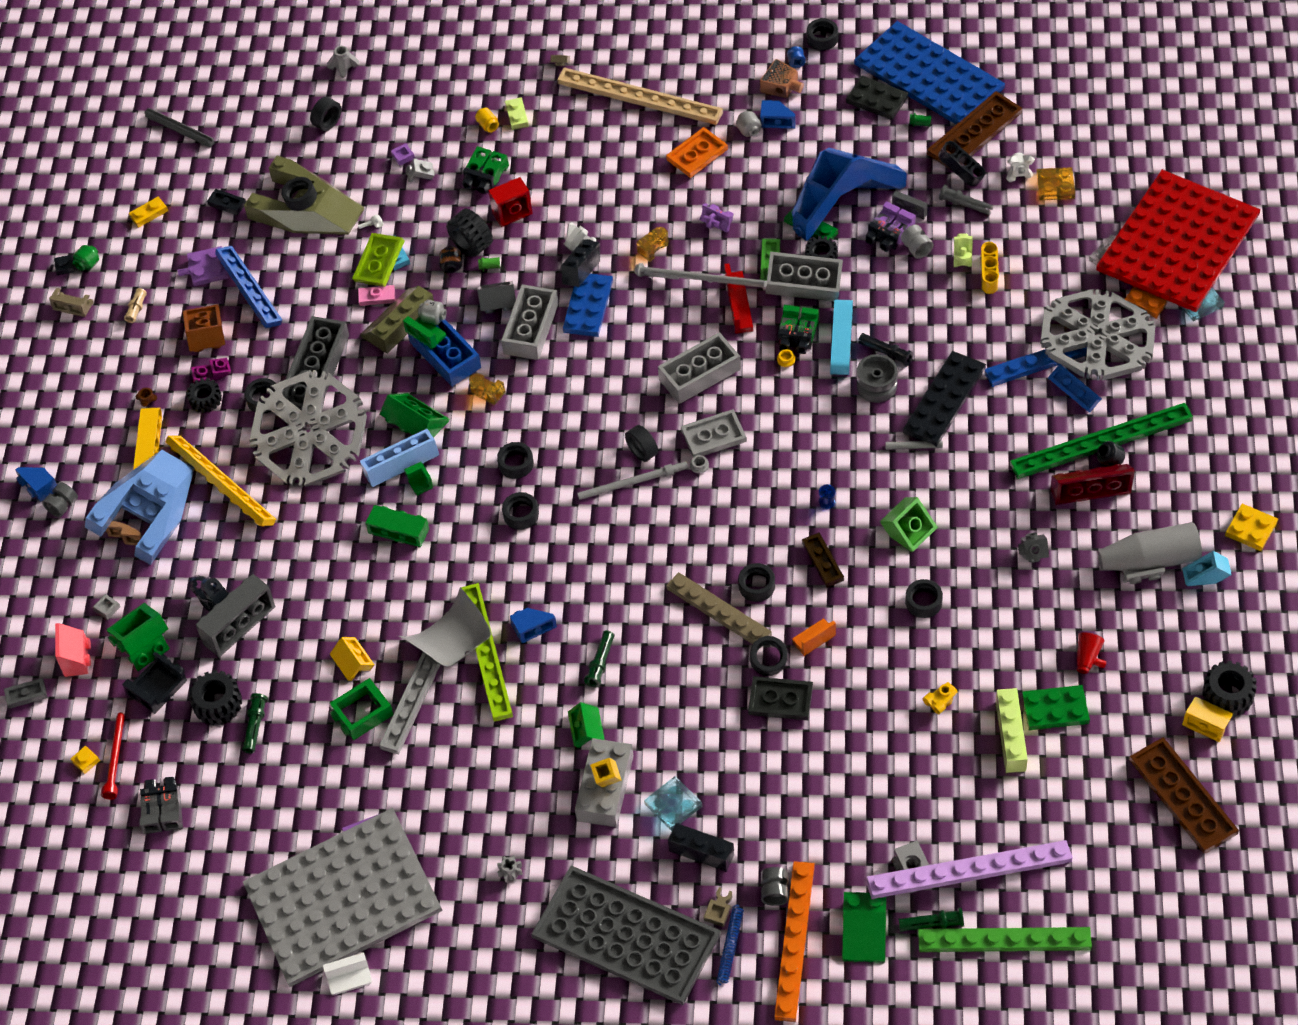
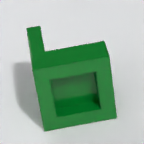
[404,462,433,495]

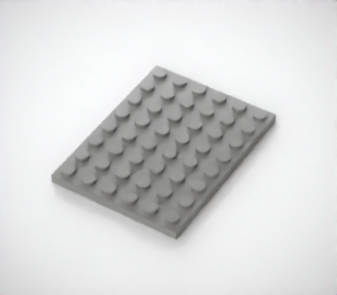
[243,808,443,987]

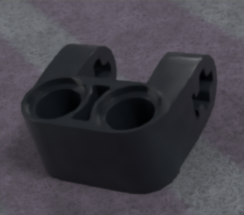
[189,575,229,612]

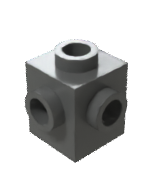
[1018,533,1049,562]

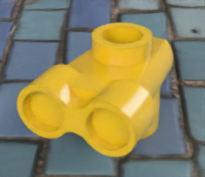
[922,682,957,715]

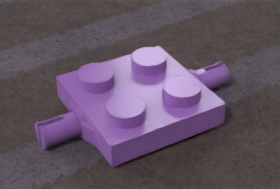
[178,246,229,286]

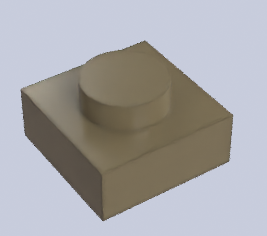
[551,55,570,66]

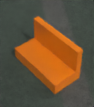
[792,618,836,656]

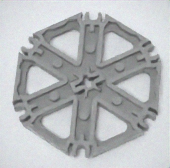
[1040,289,1156,381]
[249,370,367,487]

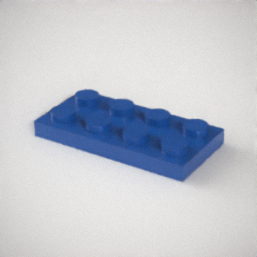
[563,274,613,337]

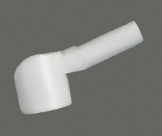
[358,214,384,229]

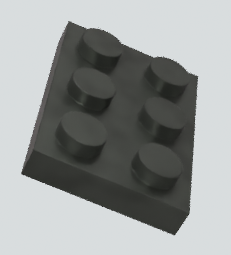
[846,76,908,120]
[748,676,813,721]

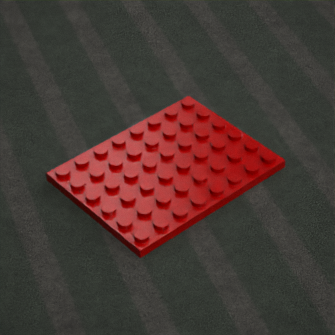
[1096,169,1261,312]

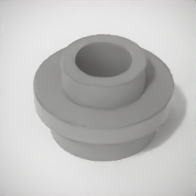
[690,455,709,473]

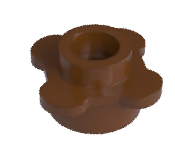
[135,388,157,407]

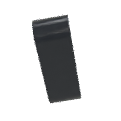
[938,141,985,187]

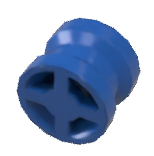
[787,46,806,68]

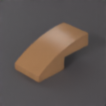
[106,521,142,545]

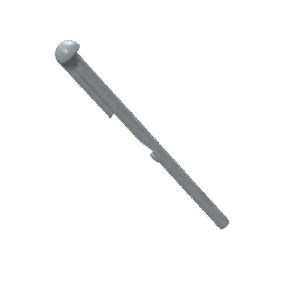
[634,263,767,288]

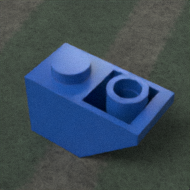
[15,467,57,502]

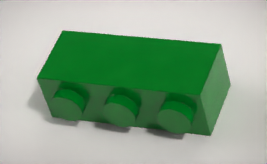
[365,505,429,548]

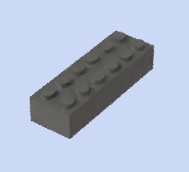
[283,316,349,420]

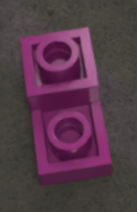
[191,358,231,384]

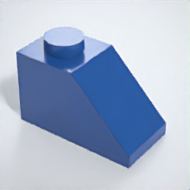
[760,100,796,129]
[510,608,557,644]

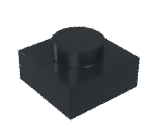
[54,255,74,276]

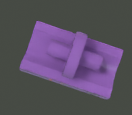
[700,203,734,232]

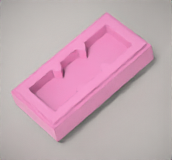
[358,285,395,306]

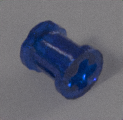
[819,484,836,509]

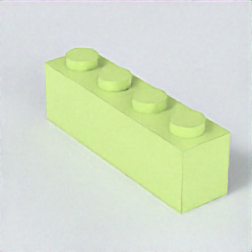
[996,688,1028,773]

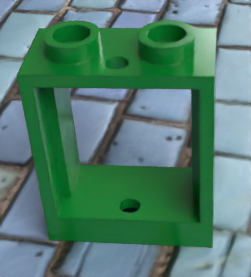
[106,603,169,656]
[329,678,394,741]

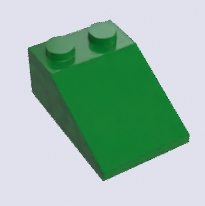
[842,892,886,963]

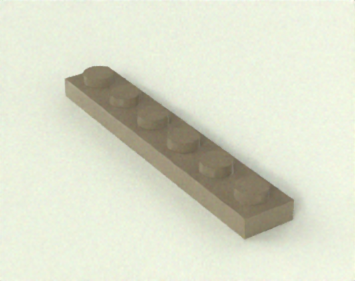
[667,572,772,644]

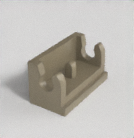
[49,288,93,317]

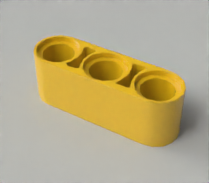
[980,242,999,294]

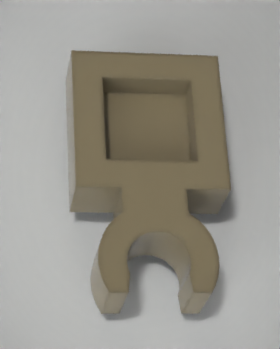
[704,887,732,927]

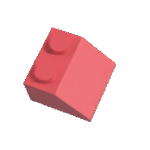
[55,623,91,677]

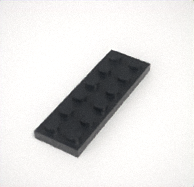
[903,351,986,447]

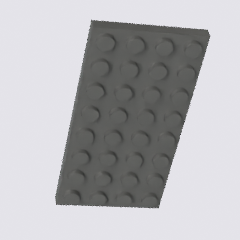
[531,865,721,1005]

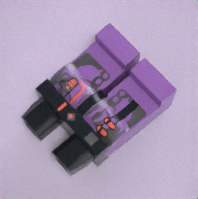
[865,201,916,252]

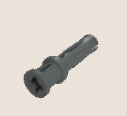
[939,185,994,216]

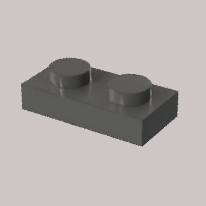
[892,191,928,220]
[4,678,48,709]

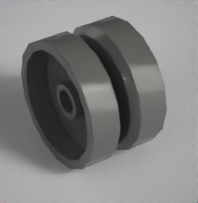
[857,354,898,403]

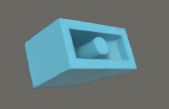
[1182,551,1232,586]

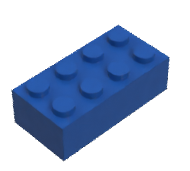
[408,320,481,387]

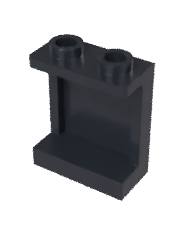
[122,652,187,714]

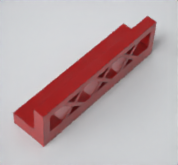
[724,263,753,334]

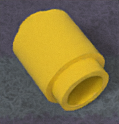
[475,108,499,133]

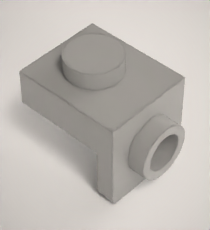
[406,158,434,183]

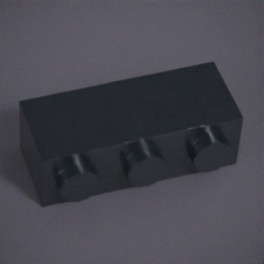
[561,239,600,287]
[668,823,734,872]

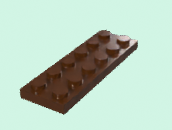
[927,91,1023,171]
[1129,737,1239,854]

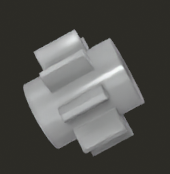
[497,856,523,883]

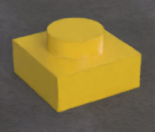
[71,746,100,774]

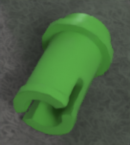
[478,257,500,271]

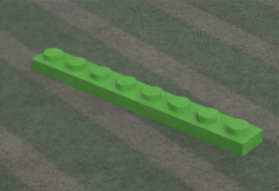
[918,927,1092,952]

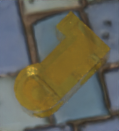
[636,227,669,262]
[469,373,505,405]

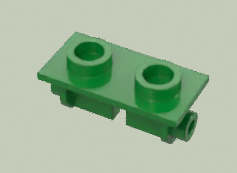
[128,634,170,671]

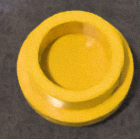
[777,349,795,367]

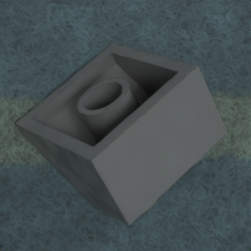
[477,281,516,313]

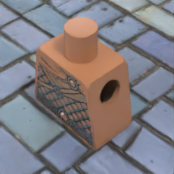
[760,59,804,98]

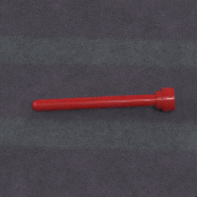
[101,712,125,800]

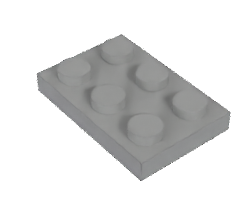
[681,409,747,457]

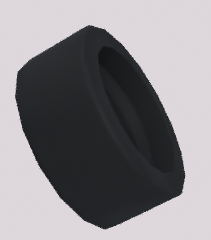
[806,18,838,50]
[310,96,341,131]
[281,177,317,211]
[245,378,276,414]
[625,425,658,462]
[497,442,534,479]
[502,492,539,530]
[738,563,775,602]
[905,579,943,618]
[749,636,788,676]

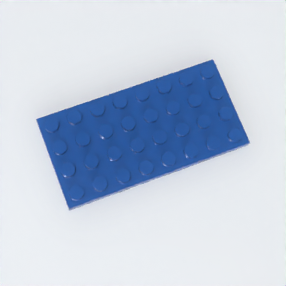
[854,21,1005,124]

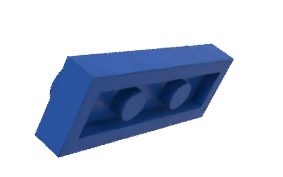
[1048,364,1102,413]

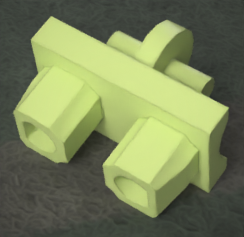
[954,233,973,267]

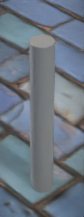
[885,440,943,450]

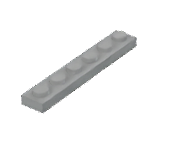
[379,652,441,755]

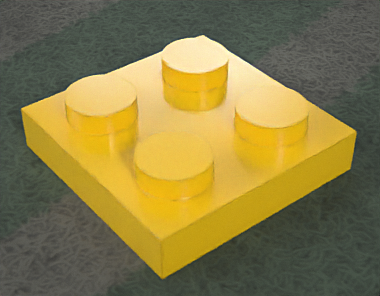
[1225,503,1278,551]

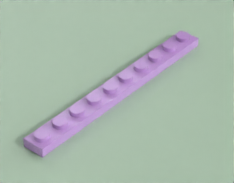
[866,840,1073,899]

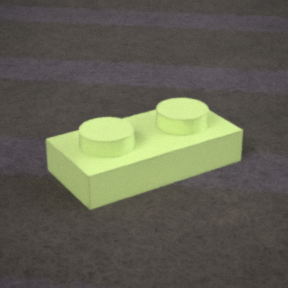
[505,97,529,130]

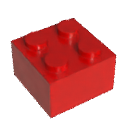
[488,177,533,227]

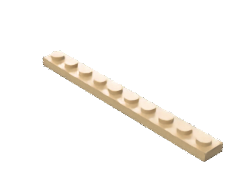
[557,67,723,125]

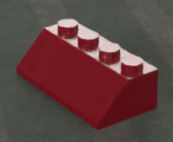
[1050,464,1135,505]

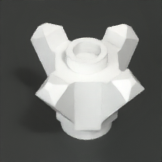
[1006,153,1035,183]
[563,222,596,252]

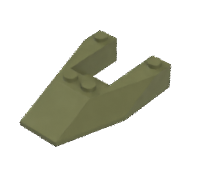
[244,156,364,235]

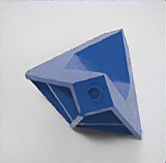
[791,148,907,241]

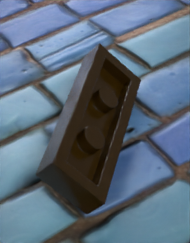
[802,532,844,588]

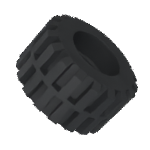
[446,208,493,257]
[1202,661,1257,717]
[188,670,242,725]

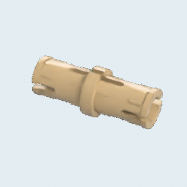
[124,288,147,323]

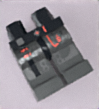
[140,777,183,834]

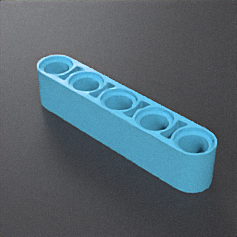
[830,300,853,375]

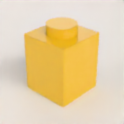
[590,758,622,788]

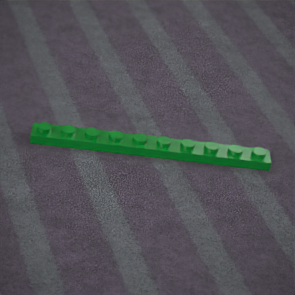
[1010,402,1193,479]

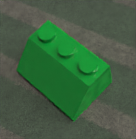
[379,393,450,438]

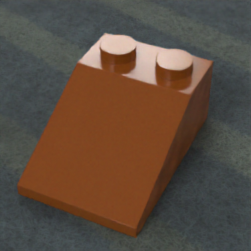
[183,304,226,352]

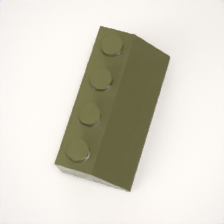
[360,286,434,354]

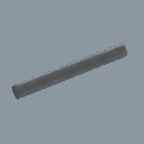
[144,108,215,147]

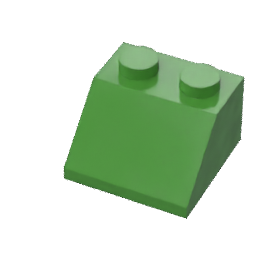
[880,497,938,552]

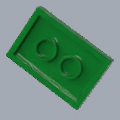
[1022,685,1090,730]

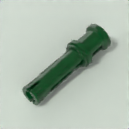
[584,630,615,688]
[242,693,268,754]
[898,908,964,932]

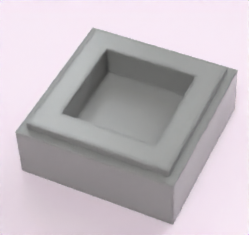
[92,594,121,620]

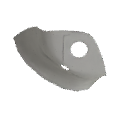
[399,587,491,667]

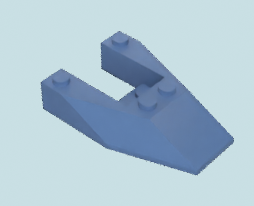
[85,450,194,565]

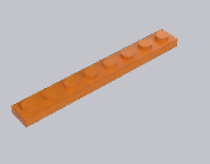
[774,861,815,1022]

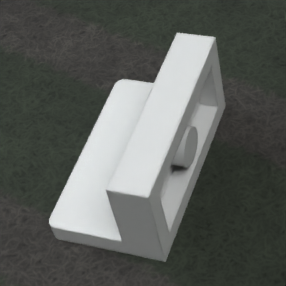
[323,952,372,996]

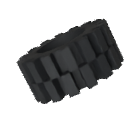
[805,236,837,259]
[186,378,222,413]

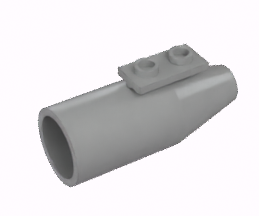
[1097,522,1202,584]

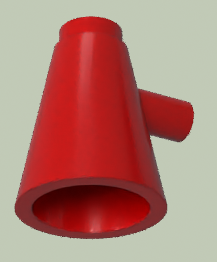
[1077,632,1107,674]

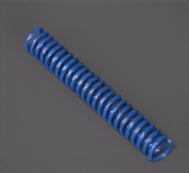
[716,905,744,985]

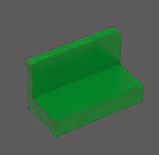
[403,316,446,349]
[568,702,605,748]

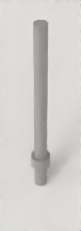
[577,461,688,500]

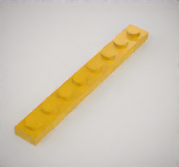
[165,436,276,527]

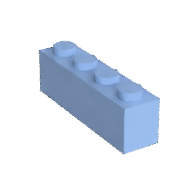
[360,429,439,487]

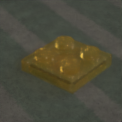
[1036,167,1075,201]

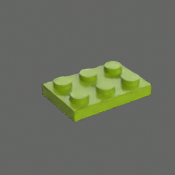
[352,233,405,287]

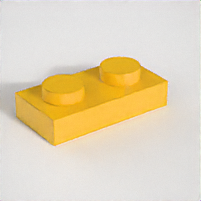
[128,196,168,228]

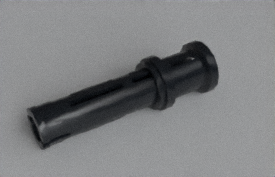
[858,333,913,367]

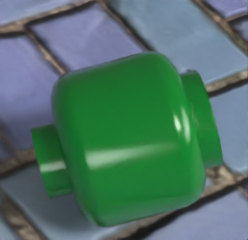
[73,245,99,271]

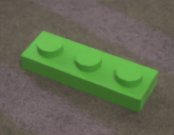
[760,239,780,281]

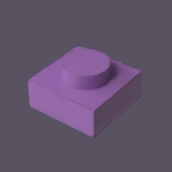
[391,143,415,166]

